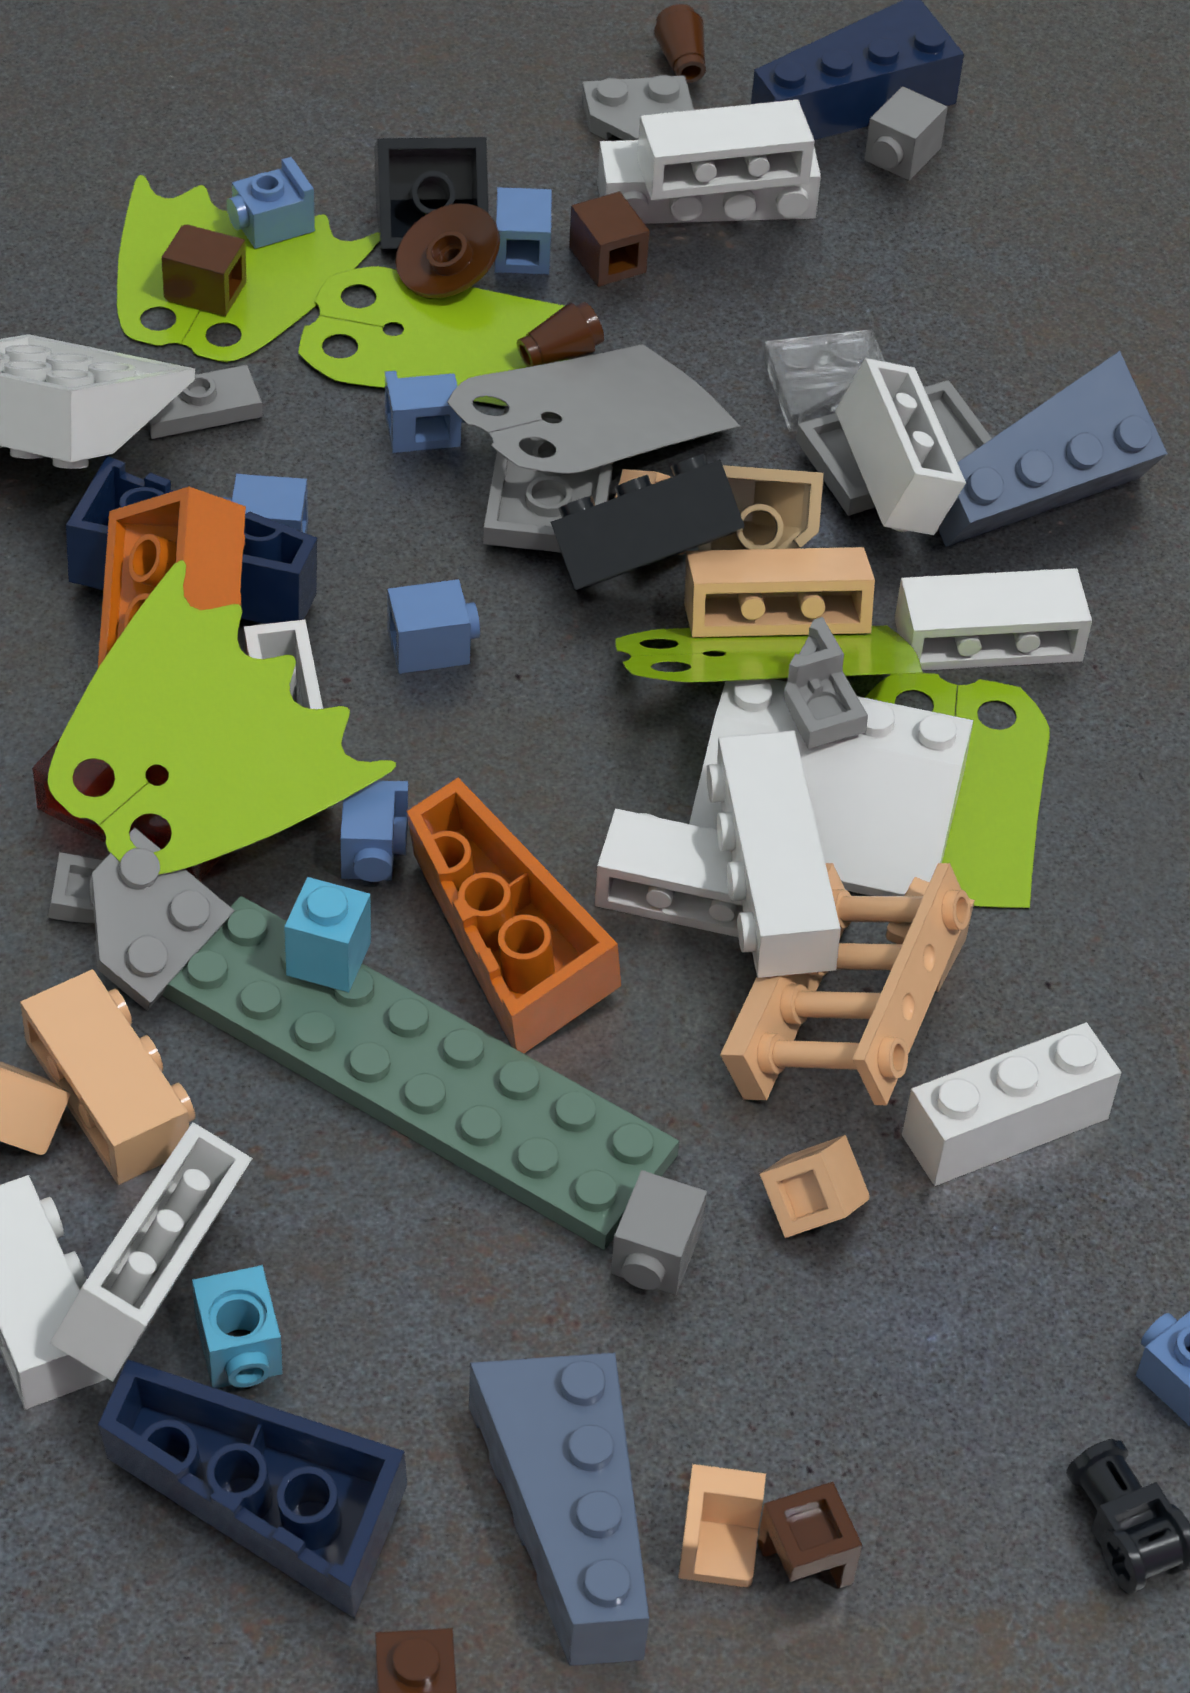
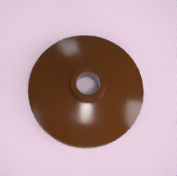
[396,204,500,298]

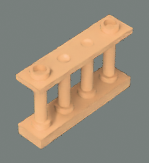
[720,863,971,1106]

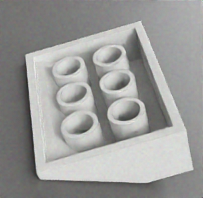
[0,334,195,469]
[689,679,973,896]

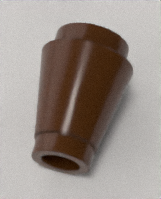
[654,4,706,83]
[517,302,604,367]

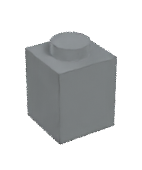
[864,86,948,181]
[611,1170,707,1295]

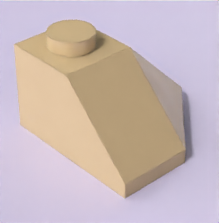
[698,465,824,551]

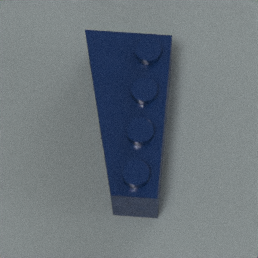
[751,0,964,140]
[66,456,317,624]
[98,1359,407,1619]

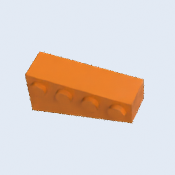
[406,777,621,1054]

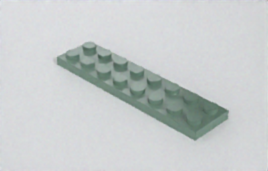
[163,896,679,1250]

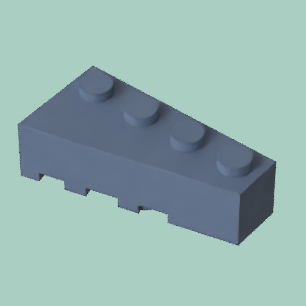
[938,351,1168,547]
[469,1353,649,1666]

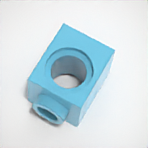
[192,1265,283,1388]

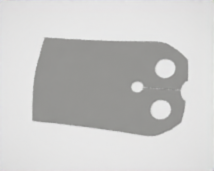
[447,344,740,474]

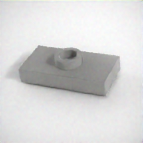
[146,365,263,439]

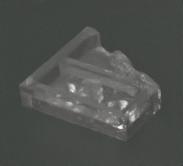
[763,329,885,431]

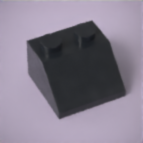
[374,137,489,250]

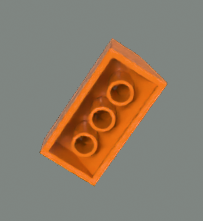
[98,487,246,668]

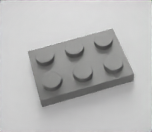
[796,380,992,515]
[483,406,614,552]

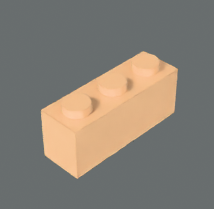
[684,547,875,637]
[20,969,195,1185]

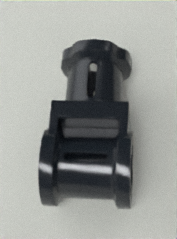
[1066,1439,1190,1593]

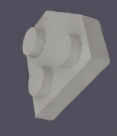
[582,75,694,140]
[89,828,235,1011]

